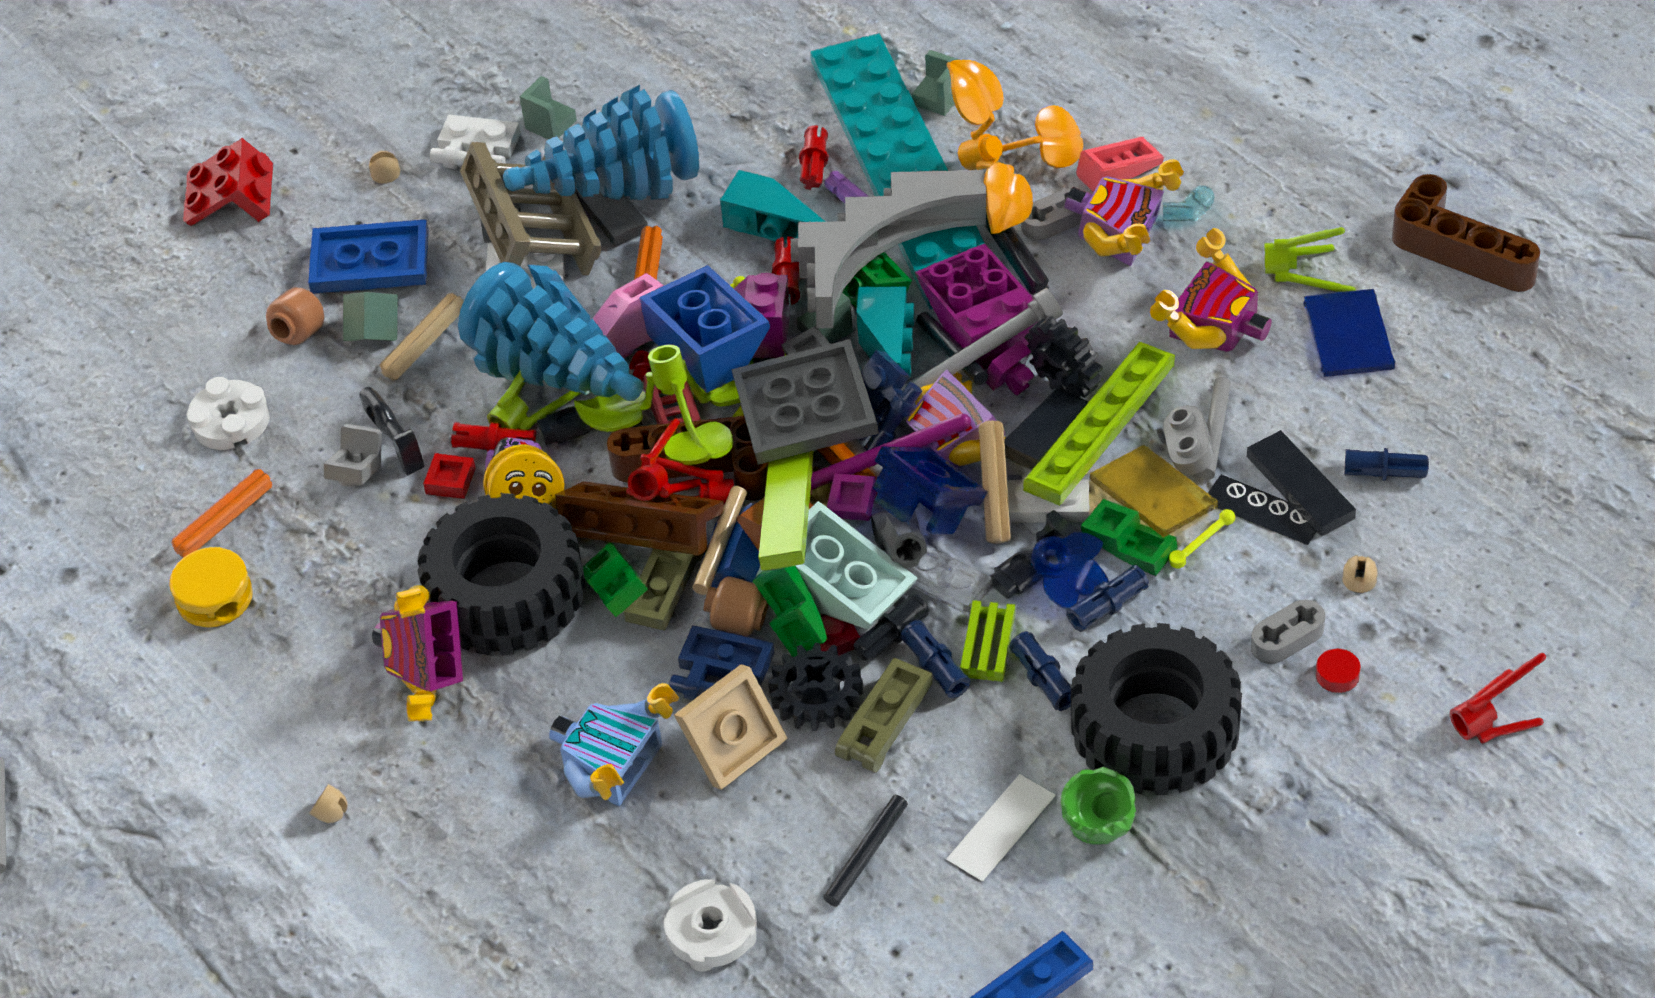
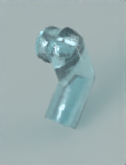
[1163,185,1215,221]

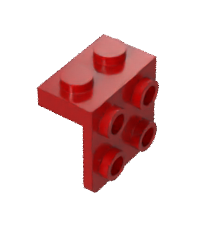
[183,138,273,226]

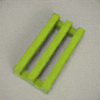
[960,600,1016,682]

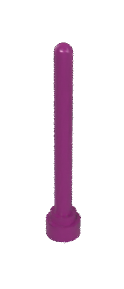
[810,414,971,495]

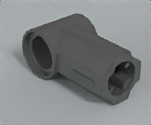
[870,505,927,568]

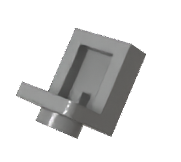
[324,424,382,487]

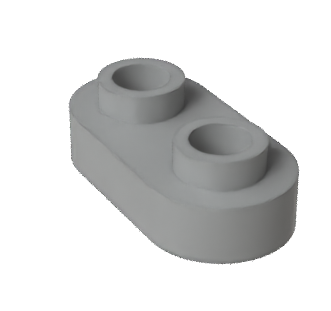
[1163,405,1214,475]

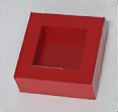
[423,453,476,499]

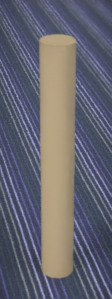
[692,486,747,595]

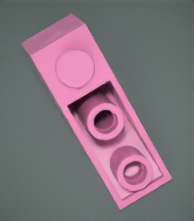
[593,273,664,358]

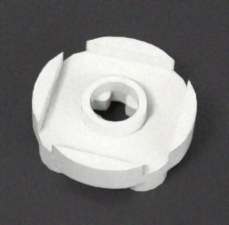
[187,377,270,450]
[664,879,757,972]

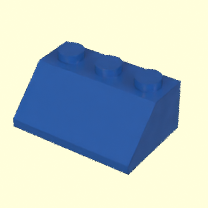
[639,265,770,393]

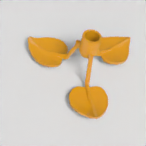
[946,60,1083,234]

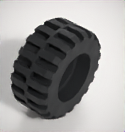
[417,493,585,656]
[1071,623,1242,796]

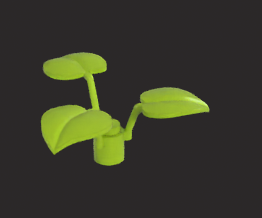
[574,345,754,465]

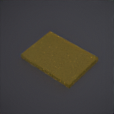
[1089,445,1218,537]

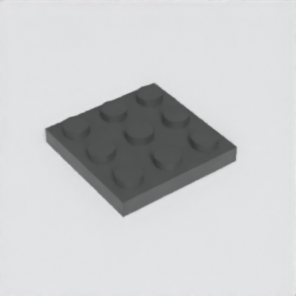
[732,339,879,465]

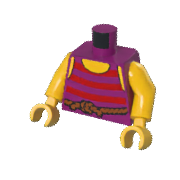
[1150,228,1272,352]
[372,585,463,722]

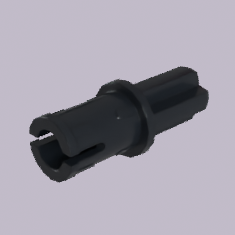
[853,593,930,662]

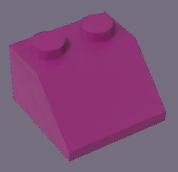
[734,273,790,358]

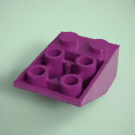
[915,243,1037,370]

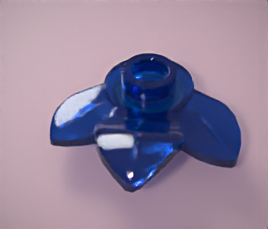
[1031,532,1109,609]

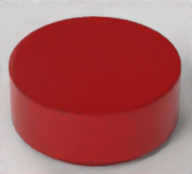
[1316,648,1361,693]

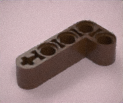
[1392,174,1541,292]
[607,416,769,501]

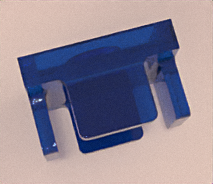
[873,446,988,535]

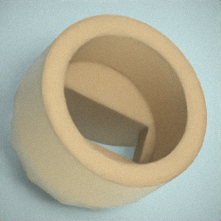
[369,150,400,184]
[1342,555,1378,593]
[309,784,348,823]

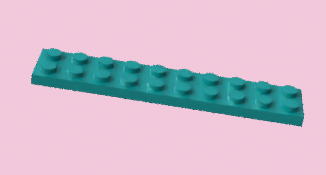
[810,33,985,310]

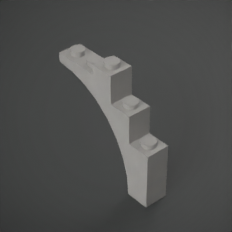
[791,170,986,328]

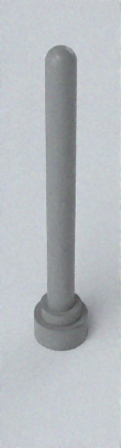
[901,288,1063,391]

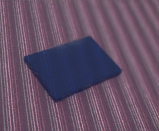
[1303,289,1396,377]

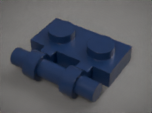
[858,350,922,451]
[669,625,775,700]

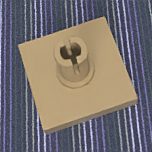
[674,665,788,790]

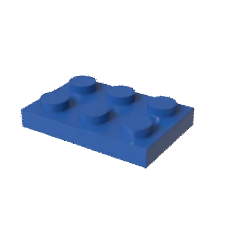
[308,219,429,294]

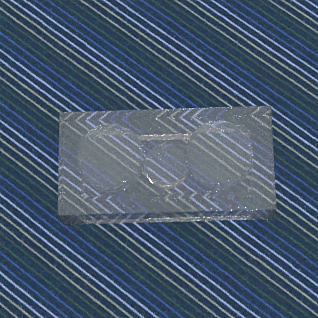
[906,544,992,616]

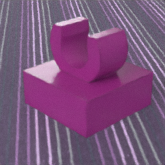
[986,340,1034,396]
[827,473,878,521]

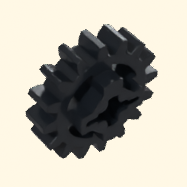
[1024,316,1103,398]
[768,643,864,731]

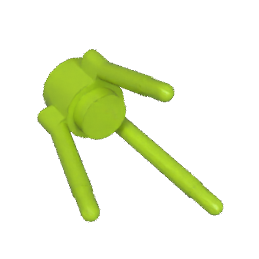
[1264,227,1356,294]
[487,370,581,430]

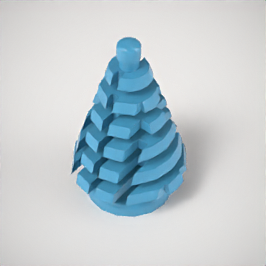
[503,85,699,200]
[458,262,643,401]

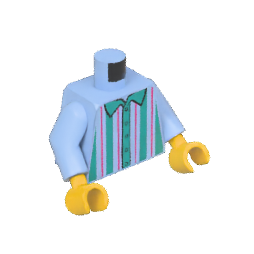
[549,683,679,807]

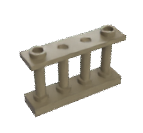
[460,142,601,275]

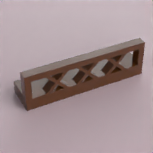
[555,481,724,555]

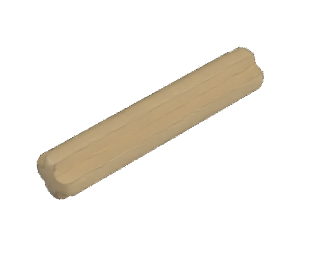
[380,293,463,381]
[979,420,1011,544]

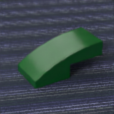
[1081,499,1178,576]
[582,542,648,617]
[752,566,827,657]

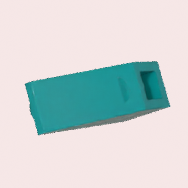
[720,170,826,244]
[856,287,915,378]

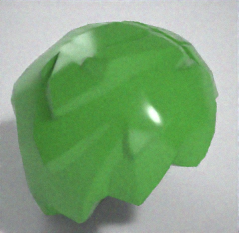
[1061,767,1136,845]

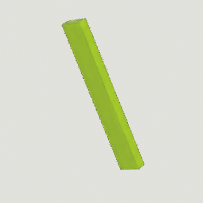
[1023,341,1175,506]
[758,450,814,571]

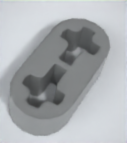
[1021,188,1082,240]
[1251,600,1325,664]

